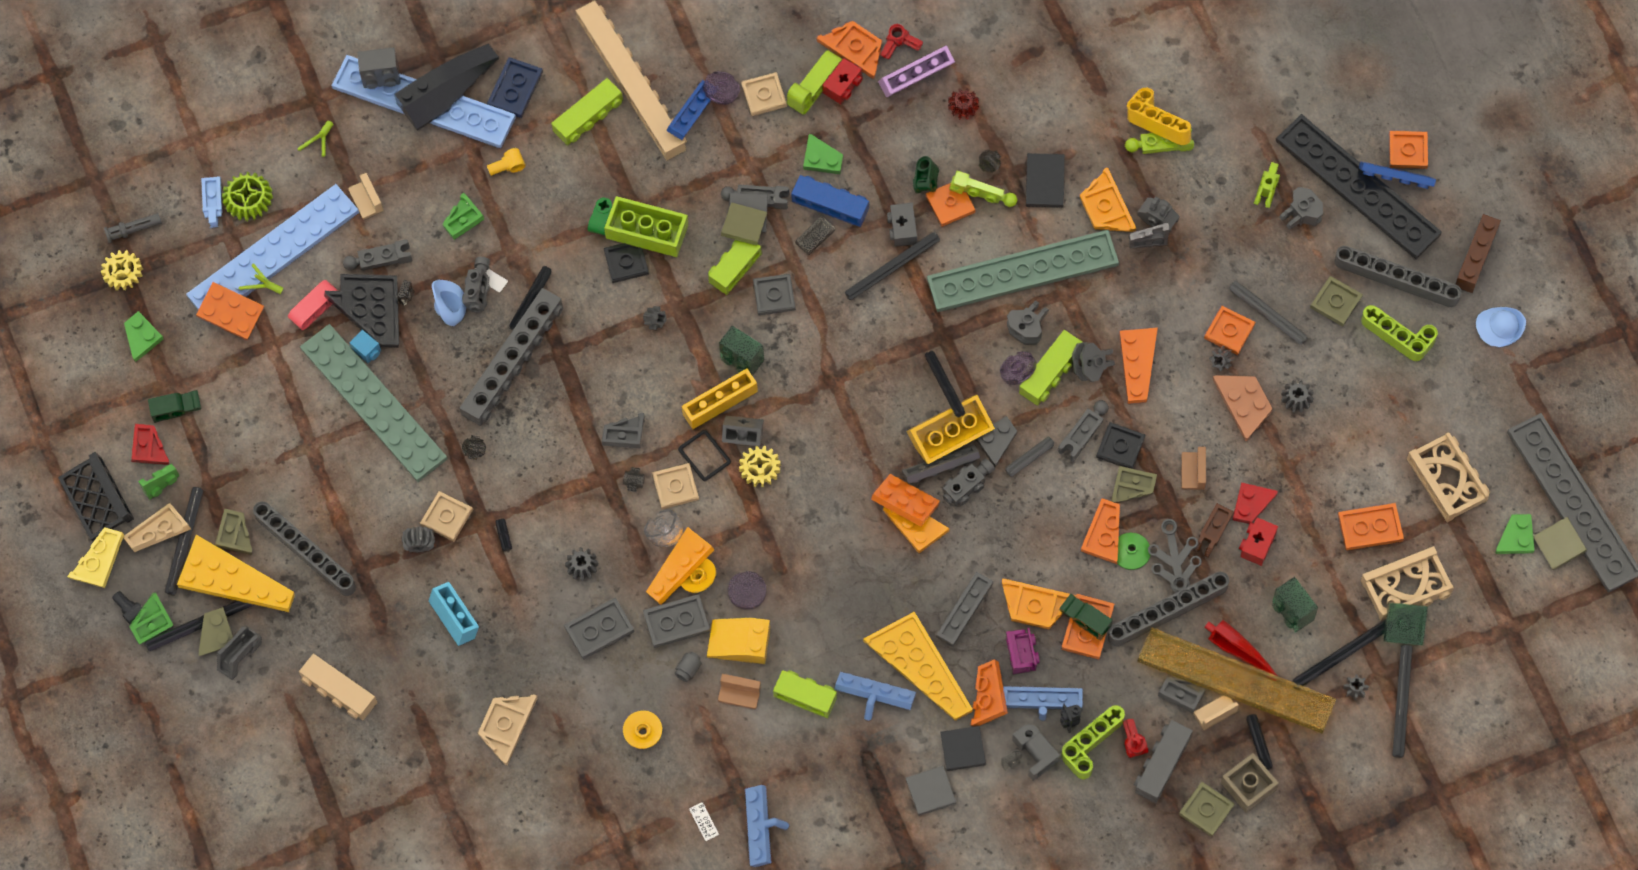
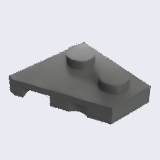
[975,416,1017,467]

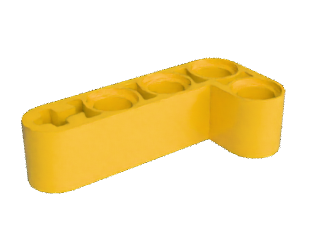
[1127,87,1191,145]

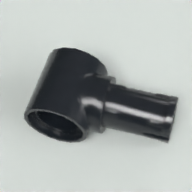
[112,591,142,624]

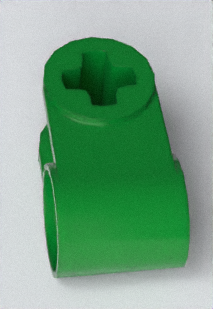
[587,197,612,236]

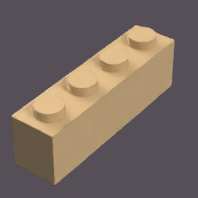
[299,653,378,720]

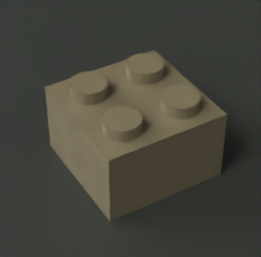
[1221,753,1279,813]

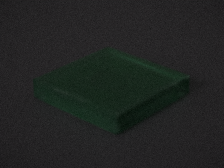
[1383,602,1428,645]

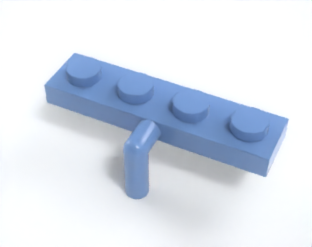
[835,672,916,720]
[1003,687,1083,721]
[745,785,789,867]

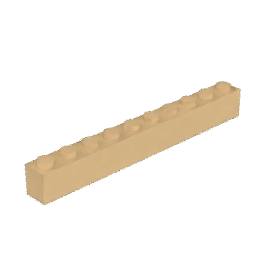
[576,0,687,161]

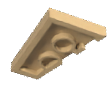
[123,503,191,552]

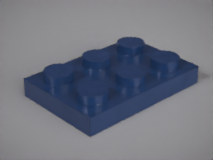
[487,57,543,118]

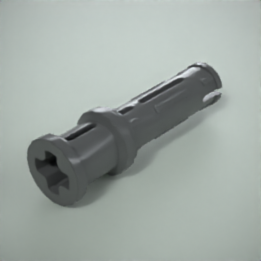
[104,213,162,243]

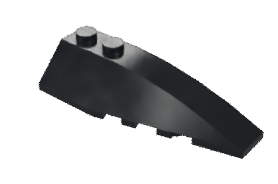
[394,44,499,131]

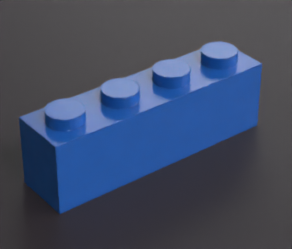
[791,175,869,227]

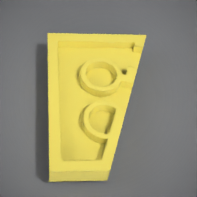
[67,527,124,588]

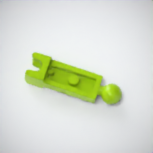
[1125,129,1194,154]
[949,171,1017,207]

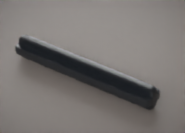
[509,266,552,330]

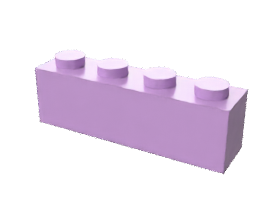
[878,45,955,98]

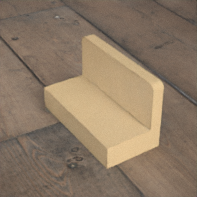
[348,173,383,219]
[1193,693,1239,730]

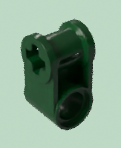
[913,156,939,193]

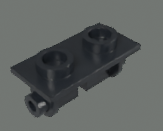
[1060,703,1082,733]

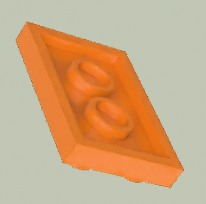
[196,282,264,341]
[871,474,940,527]
[1338,503,1404,551]
[1061,594,1115,660]

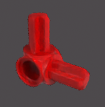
[880,24,923,60]
[1123,719,1148,758]

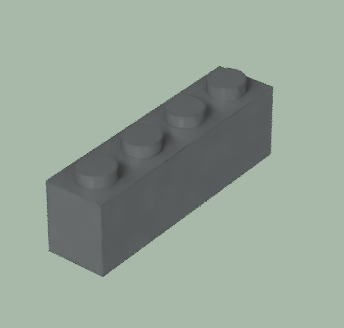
[1134,720,1193,803]

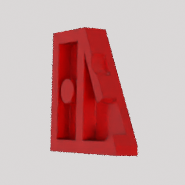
[131,424,169,465]
[1232,482,1278,524]

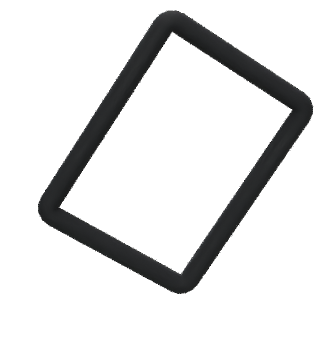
[678,430,731,481]

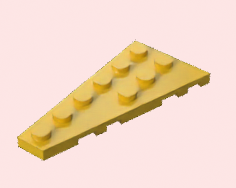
[177,535,295,612]
[863,612,973,721]

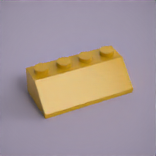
[906,395,995,464]

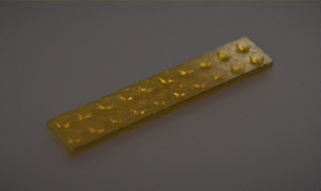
[1137,627,1336,734]

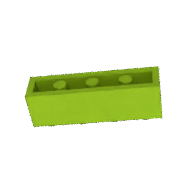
[551,78,623,146]
[1019,330,1082,406]

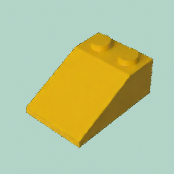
[707,618,770,664]

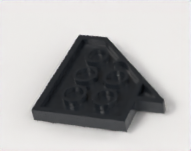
[324,274,399,348]

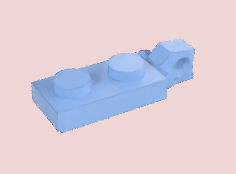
[201,177,223,228]

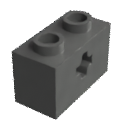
[887,203,917,247]
[722,415,764,446]

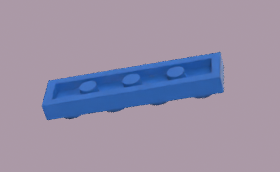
[666,80,718,140]
[1359,161,1436,189]

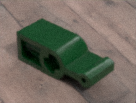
[148,390,202,423]
[1059,594,1113,640]

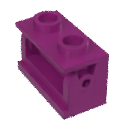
[1006,628,1040,675]

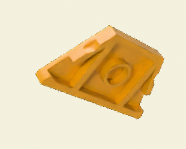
[1080,167,1136,232]
[1002,579,1076,629]

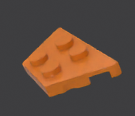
[817,21,882,79]

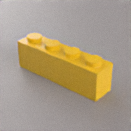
[682,369,758,430]

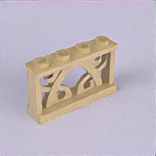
[1407,432,1490,522]
[1361,546,1454,621]

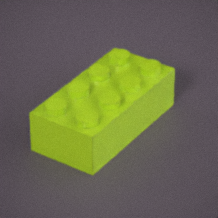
[604,196,688,257]

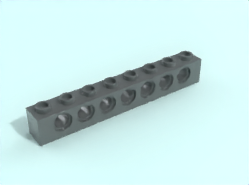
[459,288,563,426]

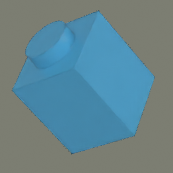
[349,330,381,363]

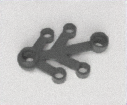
[1148,519,1202,593]

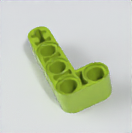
[787,50,842,115]
[1361,305,1438,361]
[1061,705,1125,779]

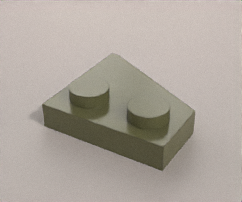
[1111,466,1157,503]
[215,509,252,555]
[198,607,233,656]

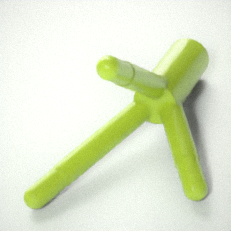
[298,121,333,157]
[238,264,283,294]

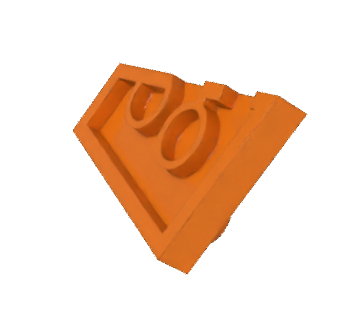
[1081,498,1120,564]

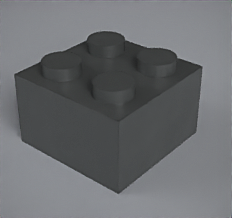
[357,47,401,89]

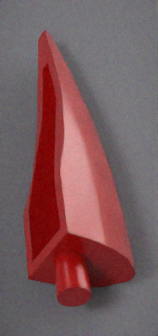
[1204,620,1278,679]

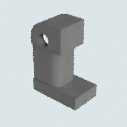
[217,626,262,680]
[1012,724,1060,781]

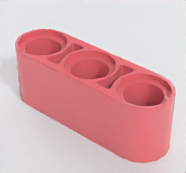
[288,280,338,330]

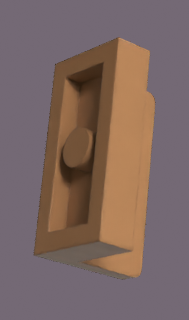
[1181,447,1206,490]
[718,674,761,709]

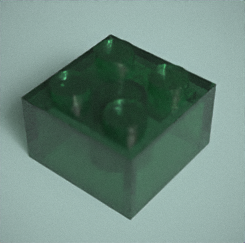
[719,326,765,376]
[1272,577,1318,633]

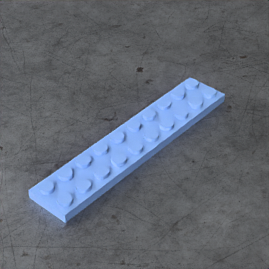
[332,55,516,149]
[186,184,359,310]

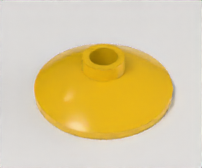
[681,559,716,593]
[623,711,662,749]

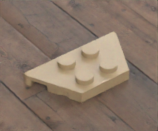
[478,695,537,765]

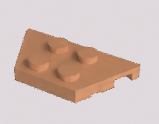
[1213,375,1272,441]

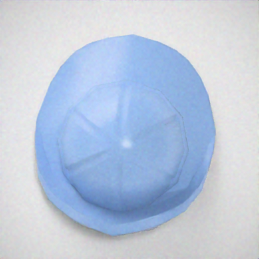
[432,280,466,326]
[1476,307,1526,347]

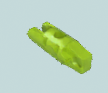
[1254,162,1280,208]

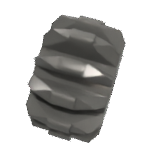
[1281,380,1314,413]
[402,526,435,553]
[565,547,598,581]

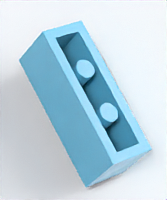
[429,582,479,646]

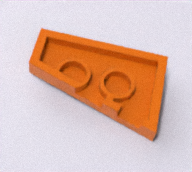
[971,659,1008,727]

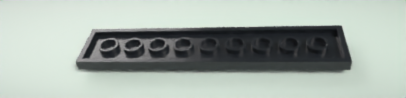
[1276,114,1442,259]

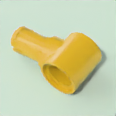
[487,148,526,176]

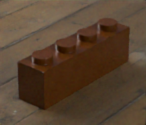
[1455,214,1501,294]

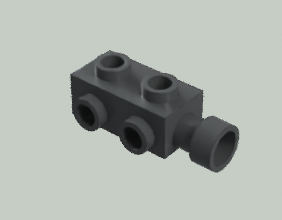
[462,257,490,313]
[943,458,995,506]

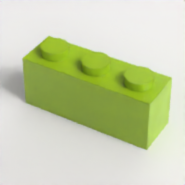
[708,240,762,295]
[773,670,837,719]

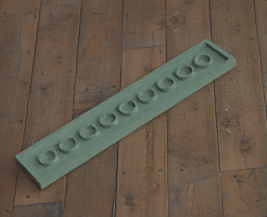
[927,230,1119,312]
[300,324,448,482]

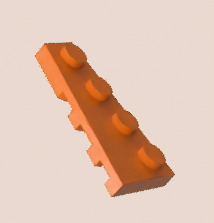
[1120,328,1158,404]

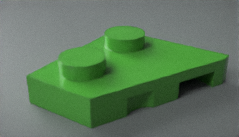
[803,134,843,174]
[443,193,485,240]
[124,311,163,362]
[138,464,179,500]
[1495,514,1534,554]
[129,592,174,644]

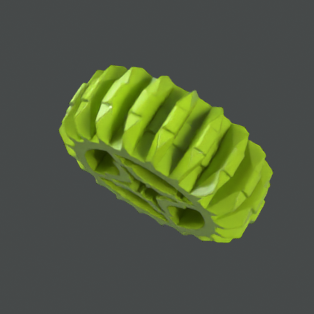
[222,171,273,221]

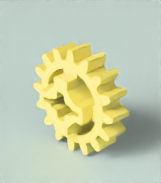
[101,250,143,291]
[739,446,781,487]

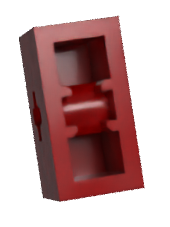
[822,58,863,105]
[1239,517,1278,566]

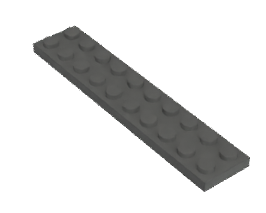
[1507,413,1638,593]

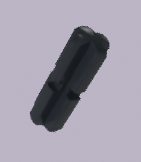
[495,519,512,552]

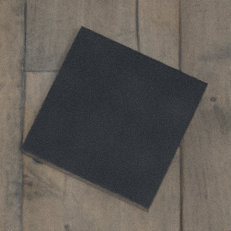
[604,243,649,283]
[1096,422,1146,469]
[940,726,986,771]

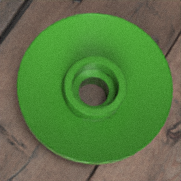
[1117,533,1150,570]

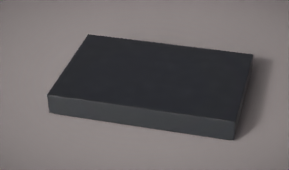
[1026,153,1065,208]

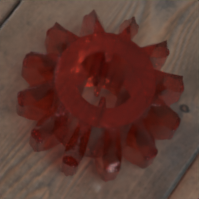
[948,88,979,120]

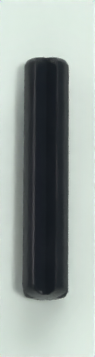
[1246,714,1273,770]

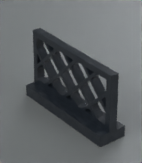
[58,452,134,541]

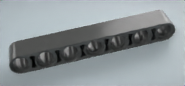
[1334,246,1461,307]
[253,501,356,596]
[1108,572,1229,647]

